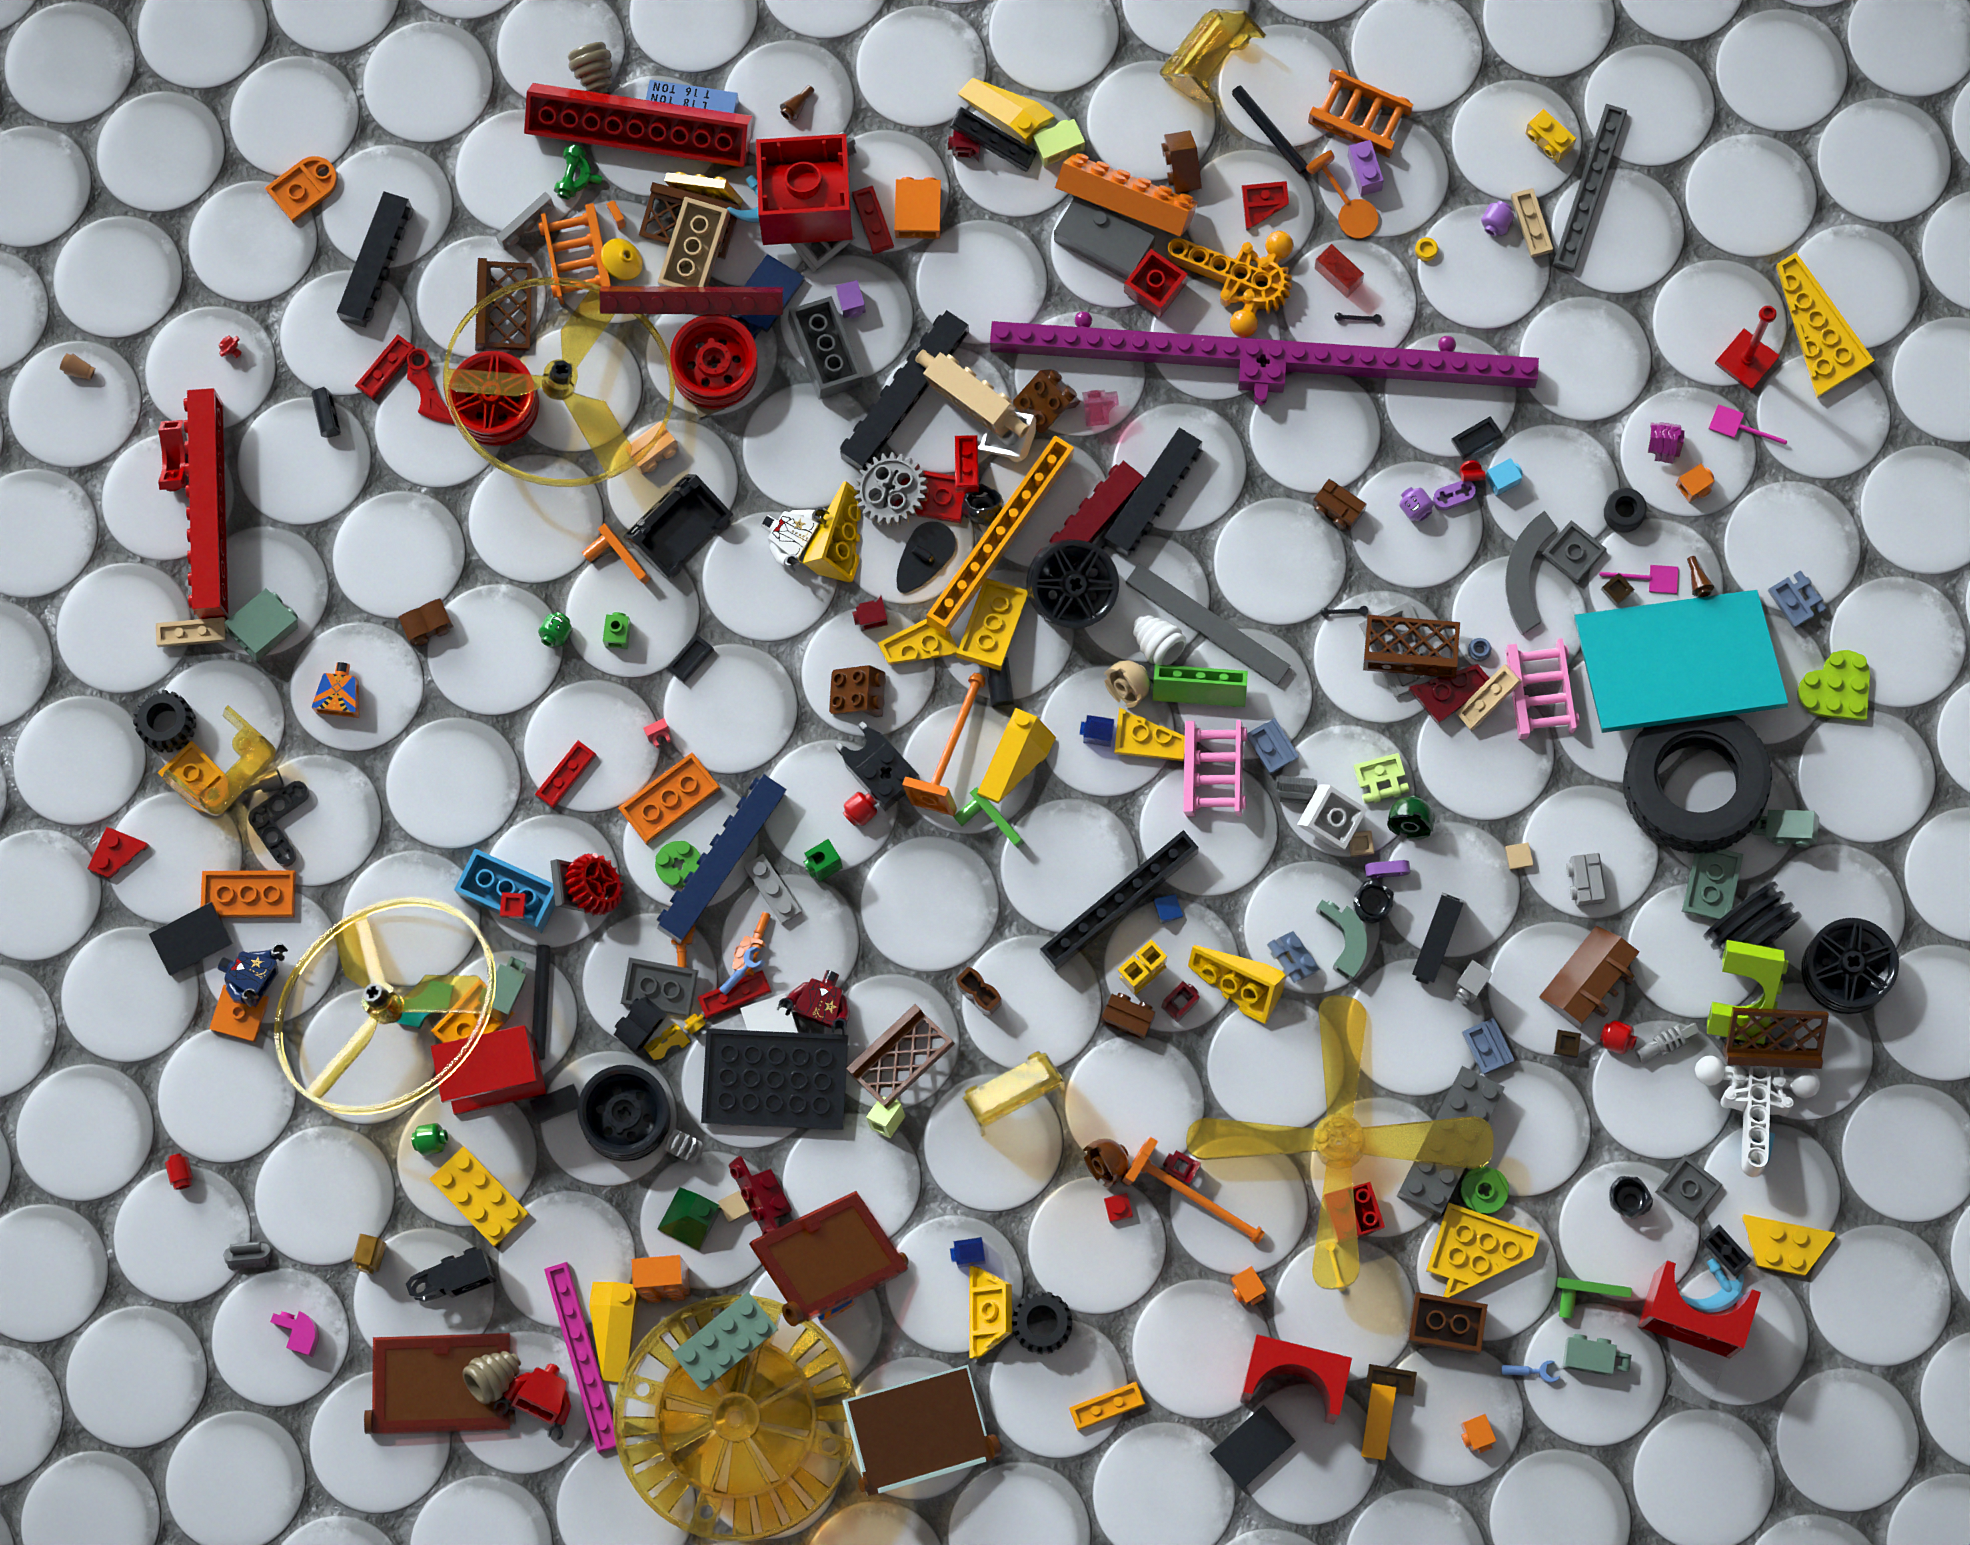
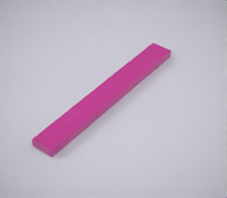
[544,1262,621,1453]

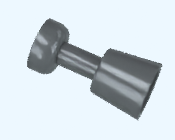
[233,767,284,803]

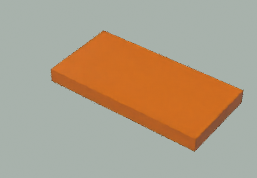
[618,752,720,845]
[200,870,296,918]

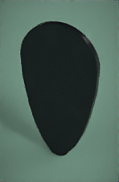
[896,521,956,593]

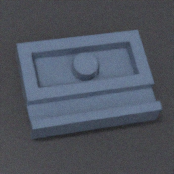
[1247,718,1299,775]
[1462,1018,1514,1076]

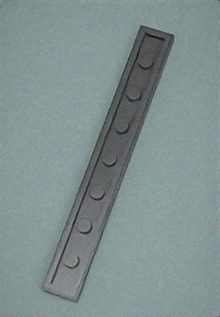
[1552,103,1627,273]
[1126,563,1291,685]

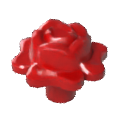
[219,335,242,359]

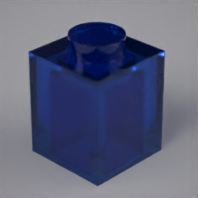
[1079,715,1115,747]
[950,1237,986,1268]

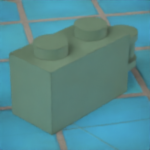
[1752,810,1819,847]
[478,956,526,1023]
[1562,1334,1632,1376]

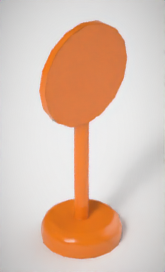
[1305,150,1378,239]

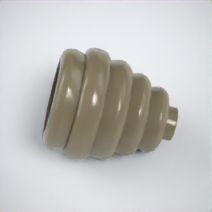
[568,42,612,94]
[463,1351,521,1404]

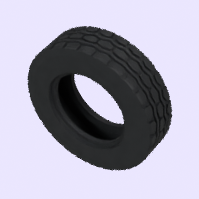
[1623,715,1772,854]

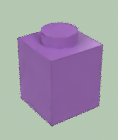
[836,280,866,319]

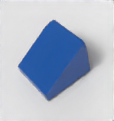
[1153,894,1183,924]

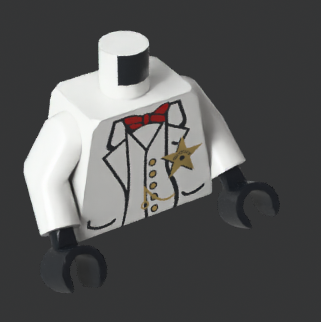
[761,507,830,572]

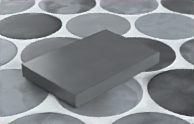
[620,957,699,1017]

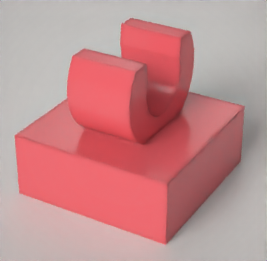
[643,718,671,748]

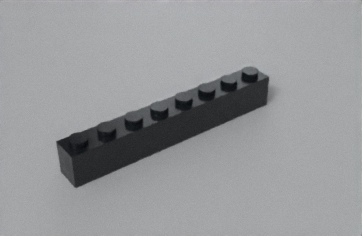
[840,310,969,471]
[1040,830,1199,972]

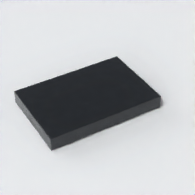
[149,902,233,976]
[1209,1405,1296,1490]

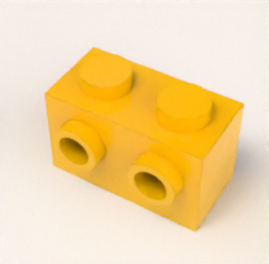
[1525,108,1576,163]

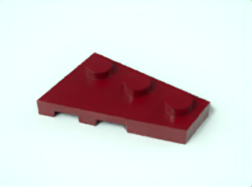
[1409,664,1490,725]

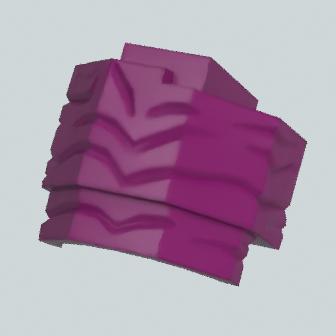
[1648,422,1685,464]

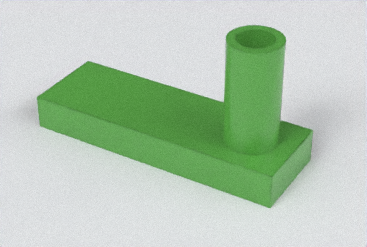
[953,787,1024,848]
[1557,1277,1632,1319]

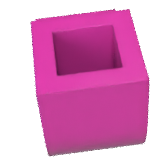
[270,1311,319,1357]

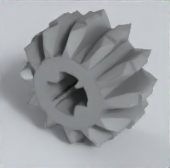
[662,1128,704,1164]

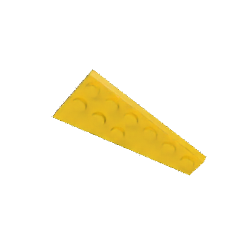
[1776,252,1875,399]

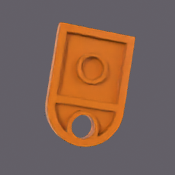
[265,156,337,223]

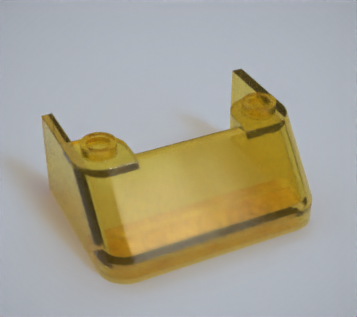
[1160,9,1266,103]
[162,705,276,816]
[962,1051,1065,1137]

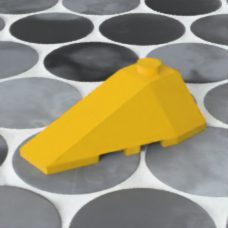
[803,481,861,583]
[977,708,1056,804]

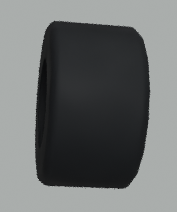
[1603,488,1647,532]

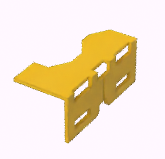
[644,1023,690,1060]

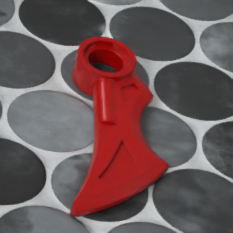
[407,348,458,425]

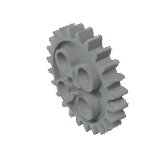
[854,452,929,527]

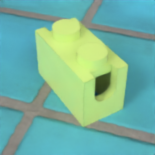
[1033,119,1085,167]

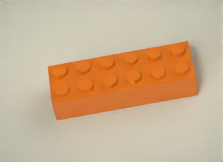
[1055,153,1198,236]

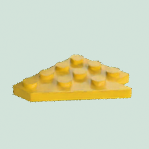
[1426,1202,1540,1298]

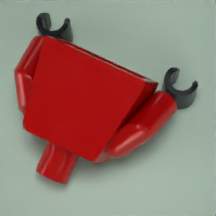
[494,1363,571,1440]

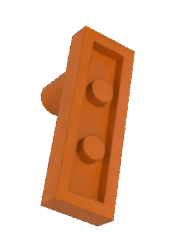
[582,523,651,585]

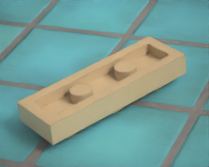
[1511,188,1553,258]
[156,617,227,648]
[1456,664,1522,730]

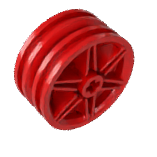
[670,315,758,410]
[448,351,539,446]

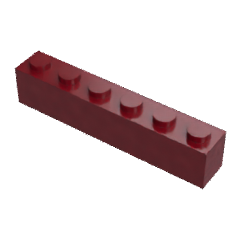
[1034,460,1144,576]

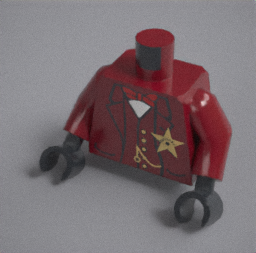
[777,970,850,1035]

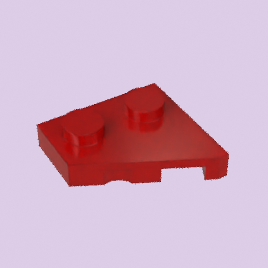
[1241,181,1289,230]
[87,827,149,879]

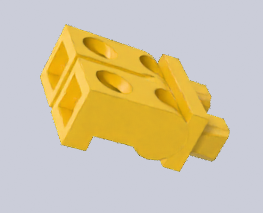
[1118,939,1168,996]

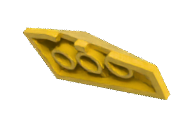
[958,78,1055,146]
[1188,945,1287,1024]
[589,1282,639,1384]

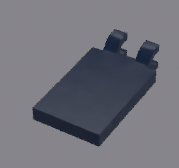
[728,254,805,340]

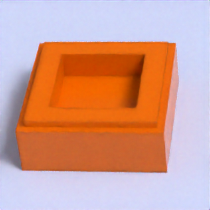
[606,200,626,230]

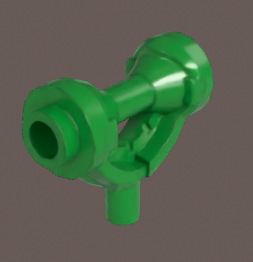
[554,145,603,200]

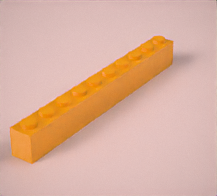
[926,436,1074,636]

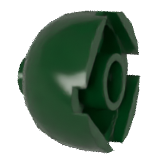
[1387,796,1435,839]

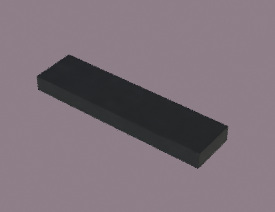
[950,107,1037,172]

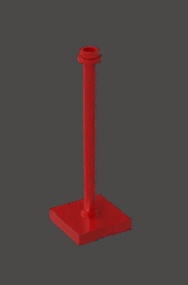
[1715,306,1780,392]

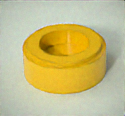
[1415,237,1438,261]

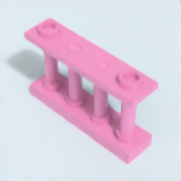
[1505,638,1580,740]
[1183,720,1247,817]

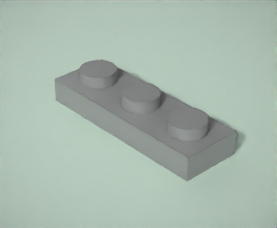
[496,192,554,250]
[744,854,802,925]

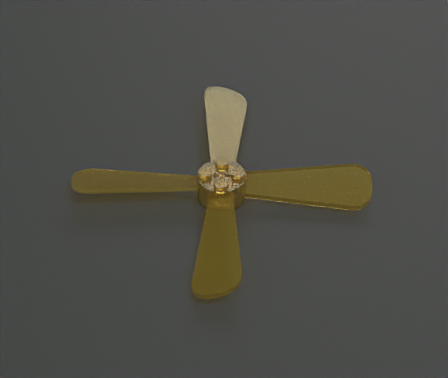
[1186,995,1494,1290]

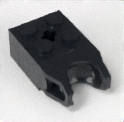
[835,721,920,811]
[406,1247,497,1302]

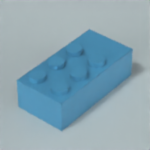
[454,849,555,934]

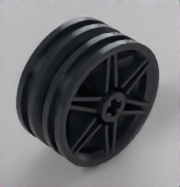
[1026,539,1119,629]
[1703,881,1802,960]
[1801,918,1899,1014]
[577,1065,671,1162]

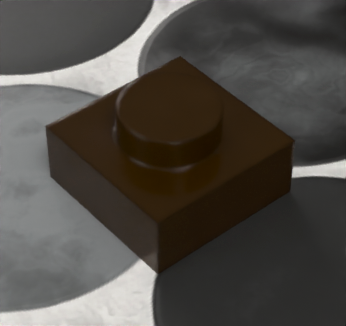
[1601,573,1635,606]
[1553,1029,1581,1058]

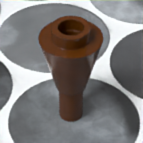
[780,85,814,121]
[1687,556,1714,597]

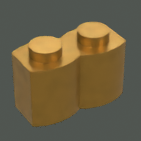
[352,1233,387,1275]

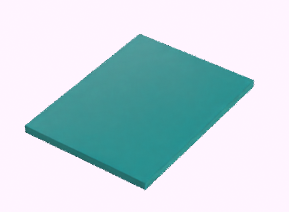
[1574,590,1788,733]

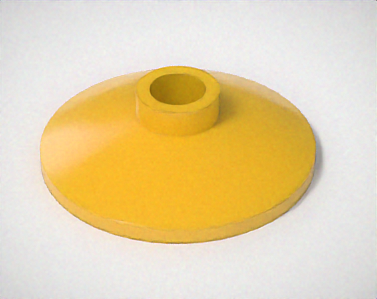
[601,238,643,281]

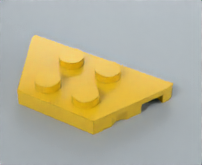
[1742,1214,1835,1276]
[969,1266,1012,1359]

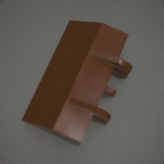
[1539,926,1640,1029]

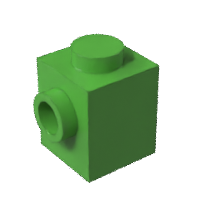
[603,612,631,649]

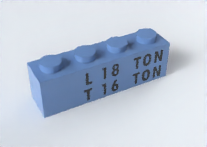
[646,80,739,114]

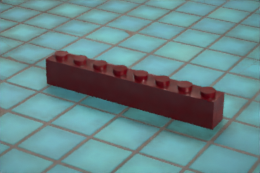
[599,286,783,315]

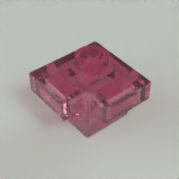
[1082,390,1119,426]

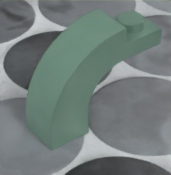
[1316,899,1367,982]

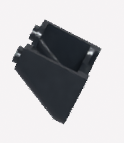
[623,474,734,578]

